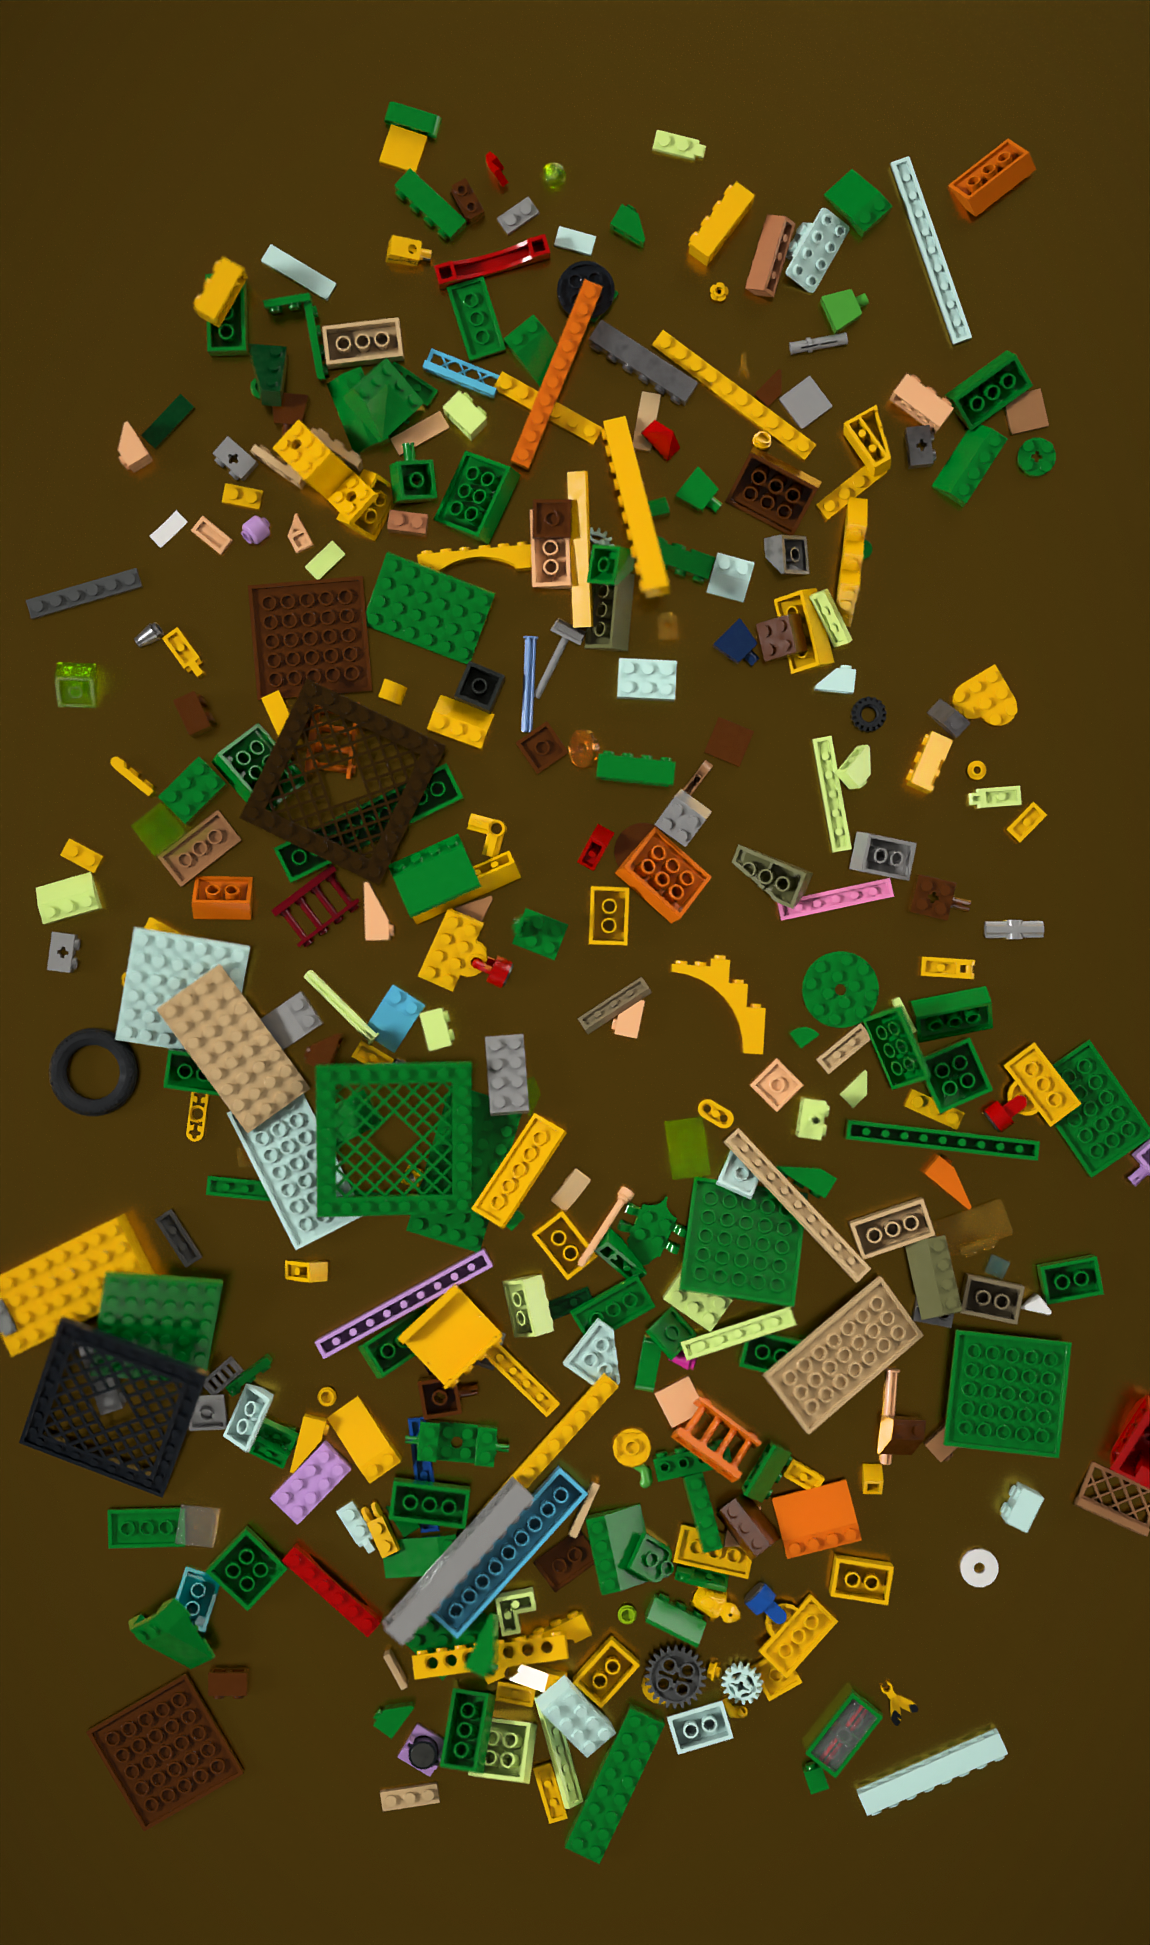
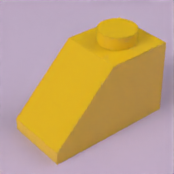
[285,1260,328,1283]

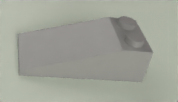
[260,991,323,1050]

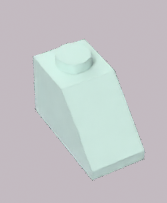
[814,665,856,694]

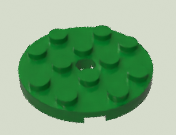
[802,951,879,1028]

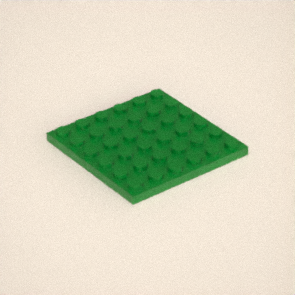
[679,1176,808,1308]
[89,1271,223,1381]
[943,1329,1072,1458]

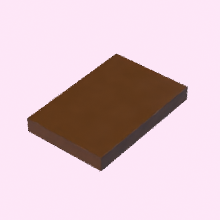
[533,1529,594,1593]

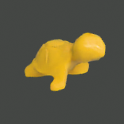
[689,1586,741,1623]

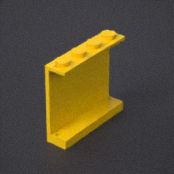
[398,1284,503,1389]

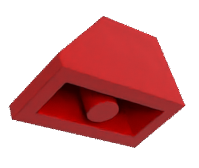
[577,824,614,871]

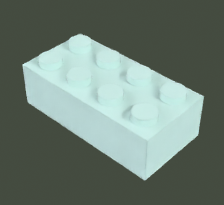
[535,1675,616,1758]

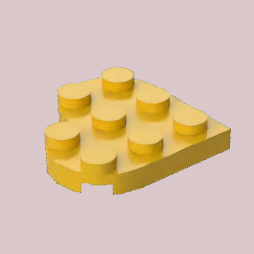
[952,664,1018,726]

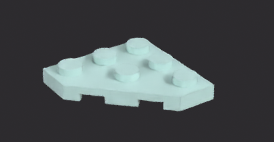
[563,1318,620,1385]

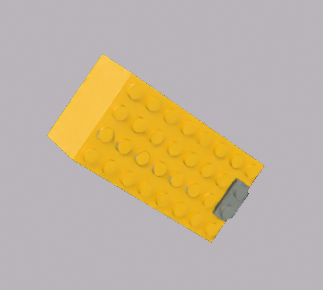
[0,1213,155,1357]

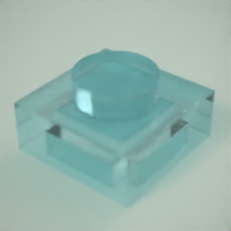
[984,1254,1010,1280]

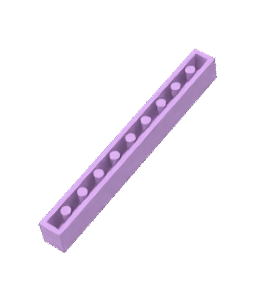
[315,1248,493,1359]

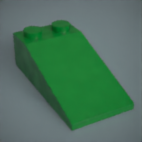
[357,1304,428,1379]
[383,1530,458,1578]

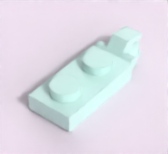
[336,1500,376,1554]

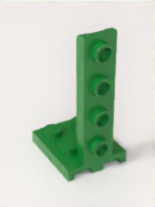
[263,292,329,381]
[512,908,568,960]

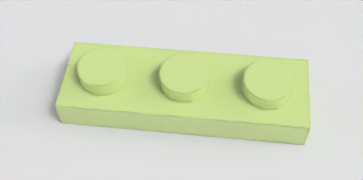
[809,589,853,648]

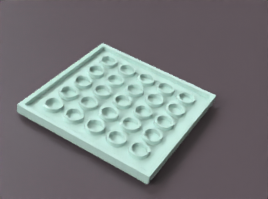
[115,927,250,1051]

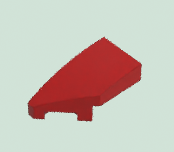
[486,151,509,187]

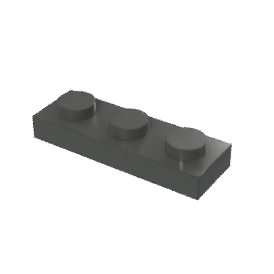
[155,1209,202,1268]

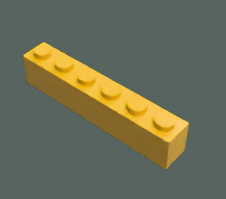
[413,851,521,925]

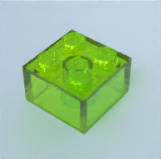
[131,802,187,857]

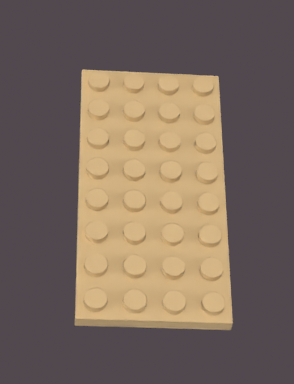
[156,963,310,1134]
[763,1276,924,1434]

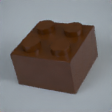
[756,613,808,662]
[173,691,216,738]

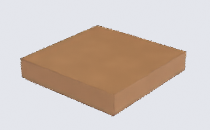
[1004,388,1049,435]

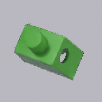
[820,289,869,334]

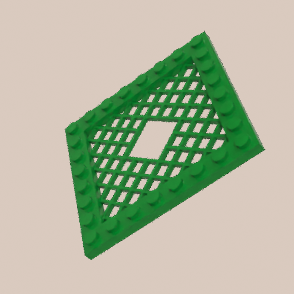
[315,1061,472,1217]

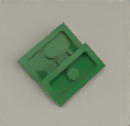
[249,1418,299,1469]

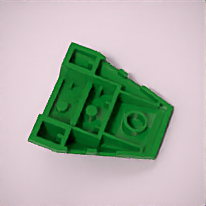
[128,1597,216,1669]

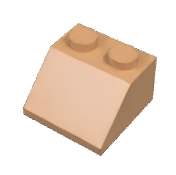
[118,421,153,473]

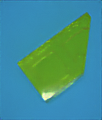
[527,1076,541,1116]

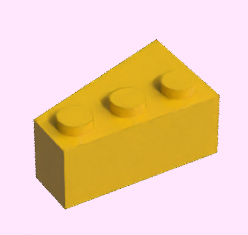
[843,404,891,478]
[906,731,953,794]

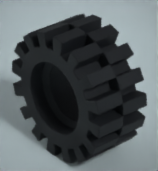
[851,696,887,732]

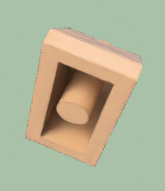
[611,1000,645,1038]

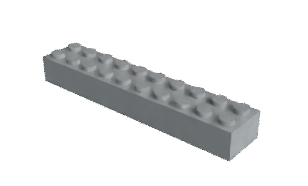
[382,1476,534,1645]

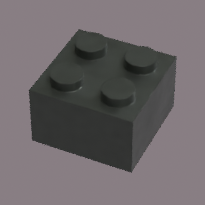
[454,661,505,714]

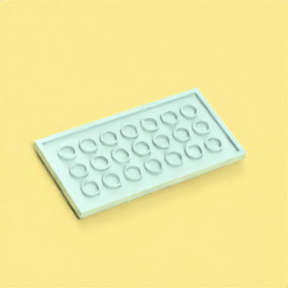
[227,1093,362,1250]

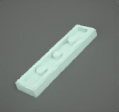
[261,244,337,301]

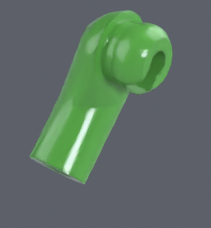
[634,1464,653,1488]

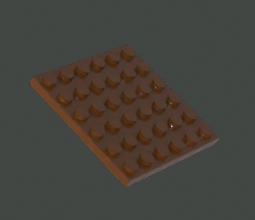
[248,576,373,701]
[86,1673,244,1831]

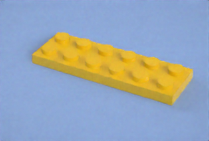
[471,1113,567,1229]

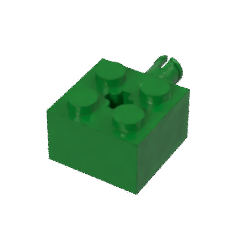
[389,442,437,504]

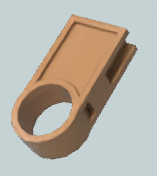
[683,760,713,796]

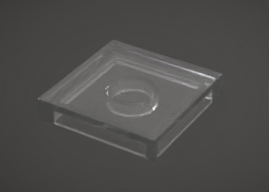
[175,1504,220,1548]

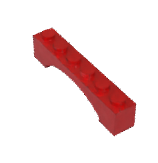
[434,234,551,290]
[281,1542,382,1637]

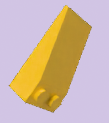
[327,1396,402,1483]

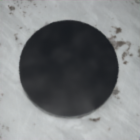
[557,261,615,320]

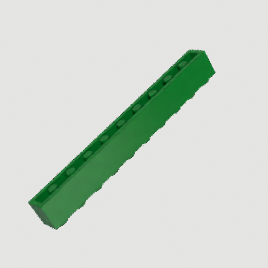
[844,1119,1040,1161]

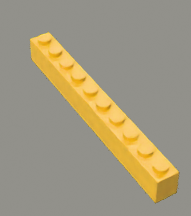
[601,416,669,599]

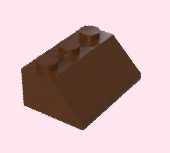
[304,1032,345,1066]
[716,1493,781,1561]

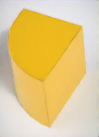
[378,679,407,706]
[862,1464,884,1494]

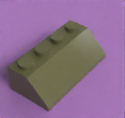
[585,573,635,651]
[905,1235,962,1320]

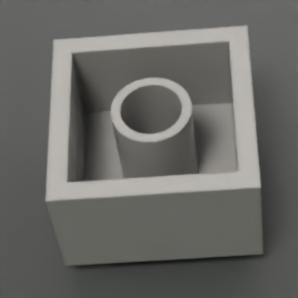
[654,789,712,847]

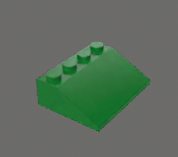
[433,450,521,545]
[211,723,309,812]
[389,834,481,918]
[862,1005,931,1090]
[585,1503,648,1595]

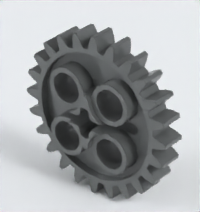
[644,1644,707,1709]

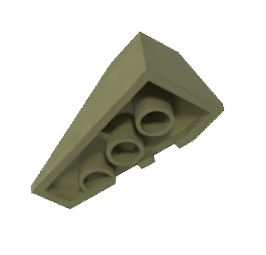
[732,844,813,909]

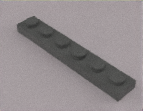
[26,568,142,619]

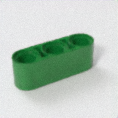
[384,102,442,138]
[634,1335,662,1393]

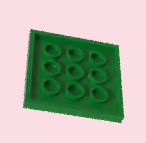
[405,1611,489,1680]

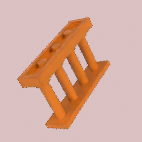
[304,702,360,780]
[671,1396,762,1483]

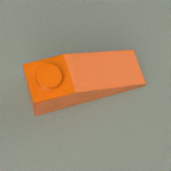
[923,1154,972,1210]

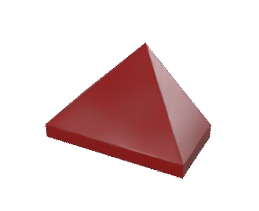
[641,420,680,461]

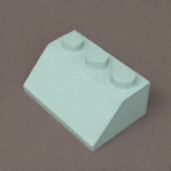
[223,1383,274,1453]
[667,1700,733,1755]

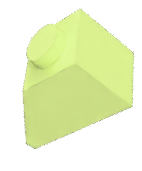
[835,745,871,789]

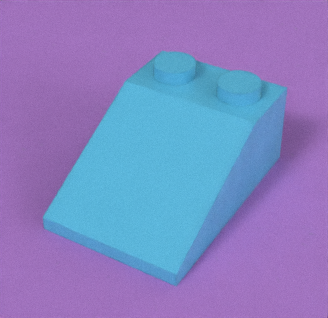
[367,984,426,1053]

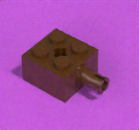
[908,874,971,921]
[418,1376,479,1420]

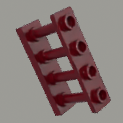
[271,864,361,948]

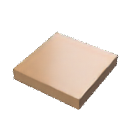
[750,1058,804,1112]
[654,1376,699,1428]

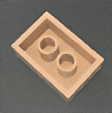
[889,373,954,434]

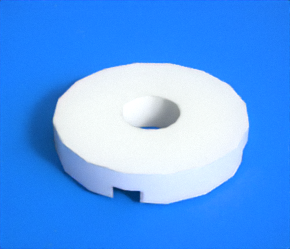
[960,1548,998,1587]

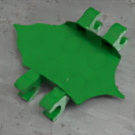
[617,1197,687,1266]

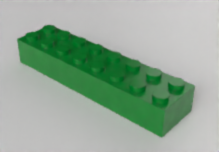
[565,1703,665,1864]

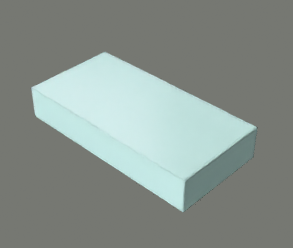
[554,226,596,256]

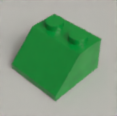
[587,544,635,585]

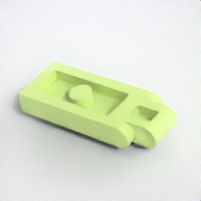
[652,130,706,160]
[968,786,1022,808]

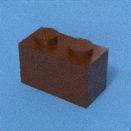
[208,1668,249,1699]

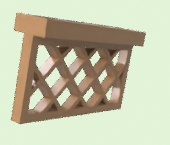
[1073,1462,1150,1536]

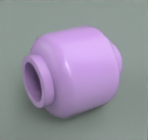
[241,515,270,544]

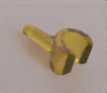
[738,352,750,378]

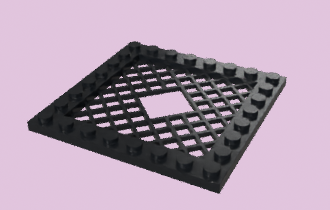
[19,1316,209,1498]

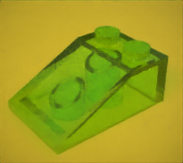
[664,1117,711,1180]

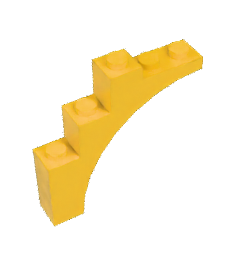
[835,497,868,627]
[671,955,766,1054]

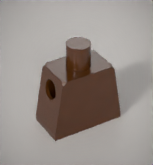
[272,393,310,437]

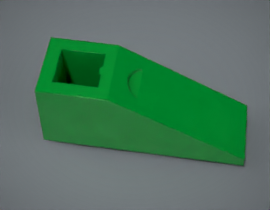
[775,1165,837,1199]

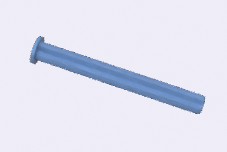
[521,636,539,732]

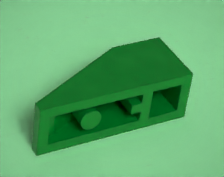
[594,1227,647,1279]

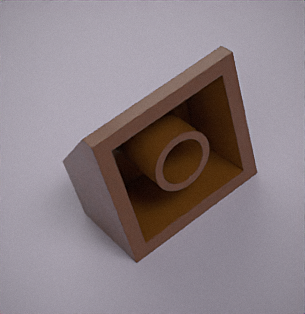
[877,1415,926,1455]

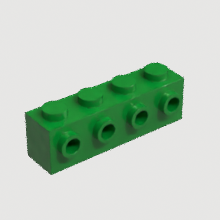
[652,1438,732,1482]

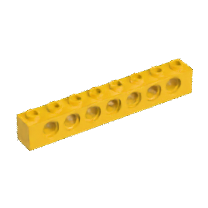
[412,1632,569,1679]

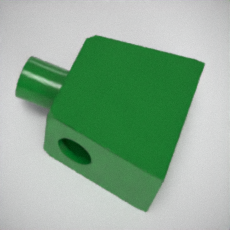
[675,467,722,513]

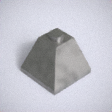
[764,535,809,575]

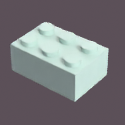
[617,658,677,701]

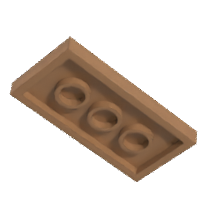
[158,810,242,887]

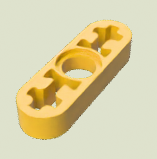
[186,1092,210,1142]

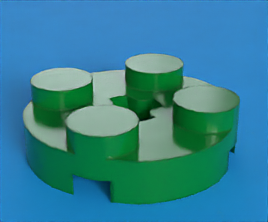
[1017,437,1056,477]

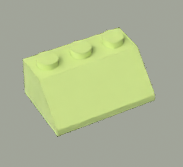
[36,872,102,924]
[502,1275,554,1338]

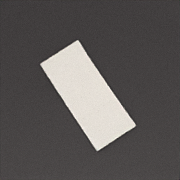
[149,510,187,548]

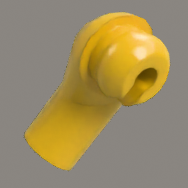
[722,1698,748,1719]

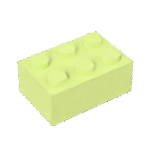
[662,1271,733,1332]

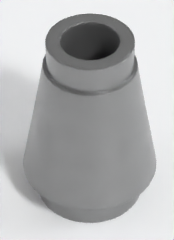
[134,622,164,648]

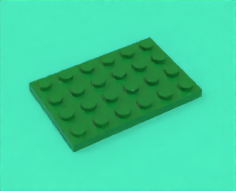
[362,552,496,664]
[1052,1040,1150,1178]

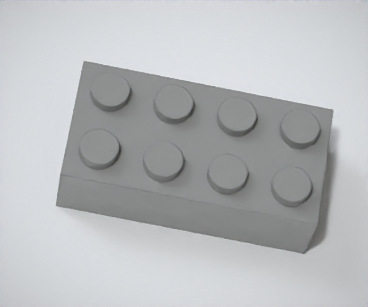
[485,1034,529,1116]

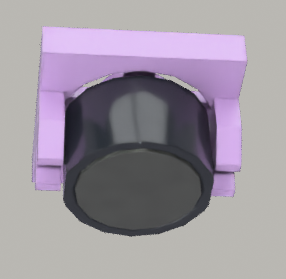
[397,1723,444,1777]

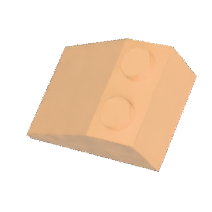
[364,882,394,941]

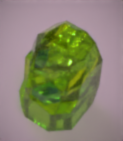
[543,162,566,188]

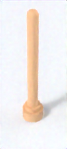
[578,1187,635,1267]

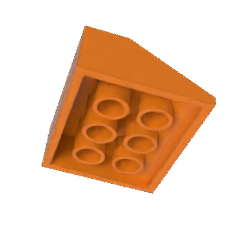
[615,826,712,924]
[772,1479,862,1559]

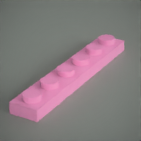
[777,878,894,921]

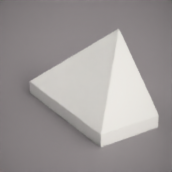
[1020,1293,1052,1315]

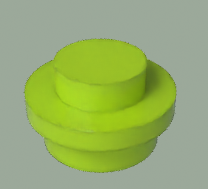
[618,1605,637,1624]

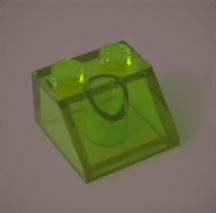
[54,662,98,708]

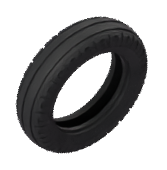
[49,1028,138,1116]

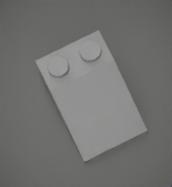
[849,831,917,881]

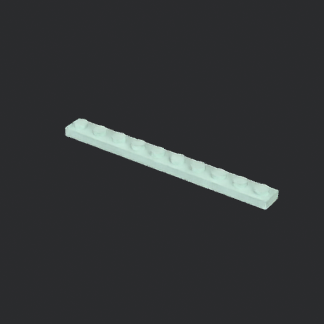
[890,156,972,345]

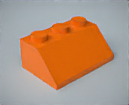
[192,876,253,920]

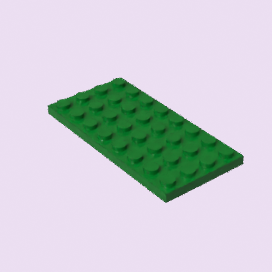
[406,1084,522,1252]

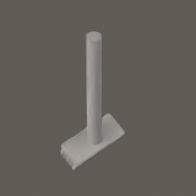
[534,618,586,699]

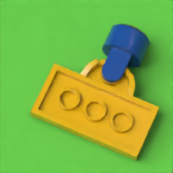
[744,1582,838,1679]

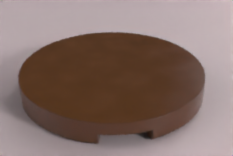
[614,823,668,867]

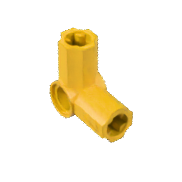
[467,813,507,857]

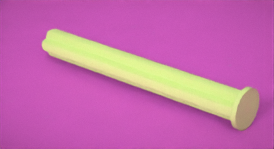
[304,970,380,1045]

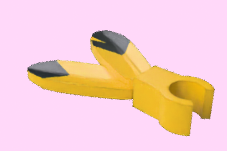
[880,1681,918,1726]

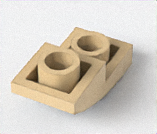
[551,1168,591,1212]

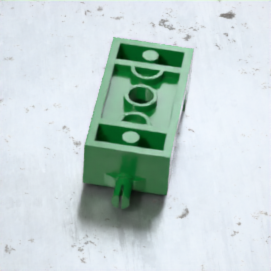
[405,1419,509,1467]

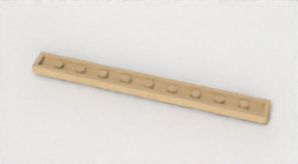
[724,1128,871,1283]

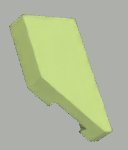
[840,1070,867,1108]

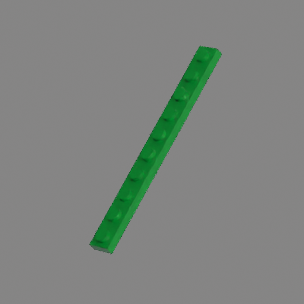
[206,1176,392,1201]

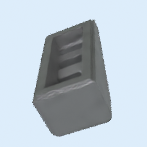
[204,1356,244,1395]

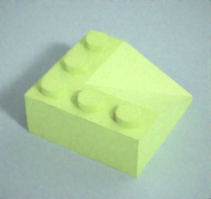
[468,1718,537,1784]

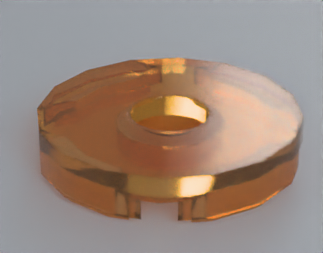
[568,729,599,768]

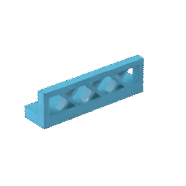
[422,348,500,399]

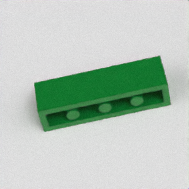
[394,168,467,242]
[682,1472,723,1553]

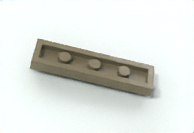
[578,977,652,1034]

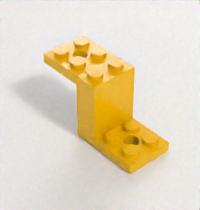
[273,419,379,525]

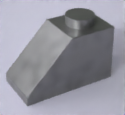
[927,699,970,739]

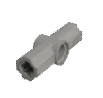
[984,920,1044,939]

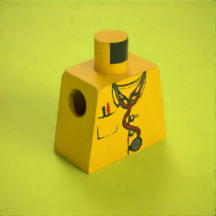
[386,235,432,266]

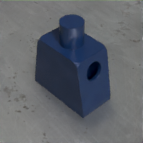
[713,618,759,666]

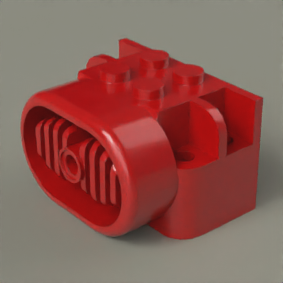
[1110,1395,1150,1489]

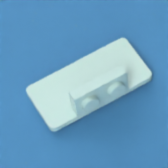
[786,208,850,293]

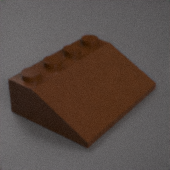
[725,446,822,535]

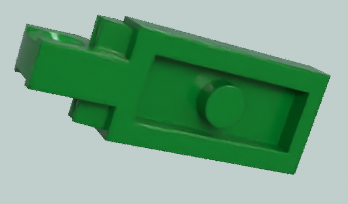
[225,1354,272,1397]
[675,1566,729,1592]

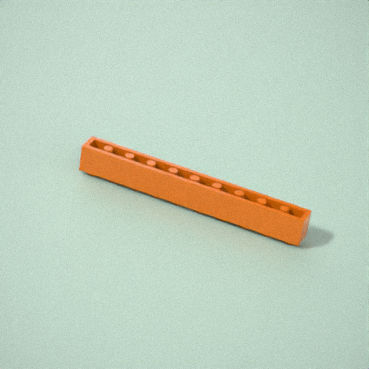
[511,280,603,470]

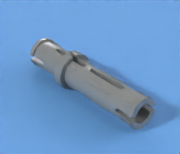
[789,332,848,355]

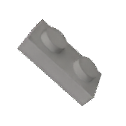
[497,197,539,235]

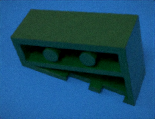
[248,344,288,406]

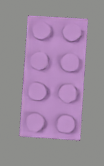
[270,1439,353,1525]

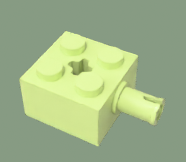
[795,1097,829,1140]

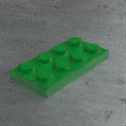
[447,276,506,362]
[570,1273,656,1335]
[107,1507,186,1549]

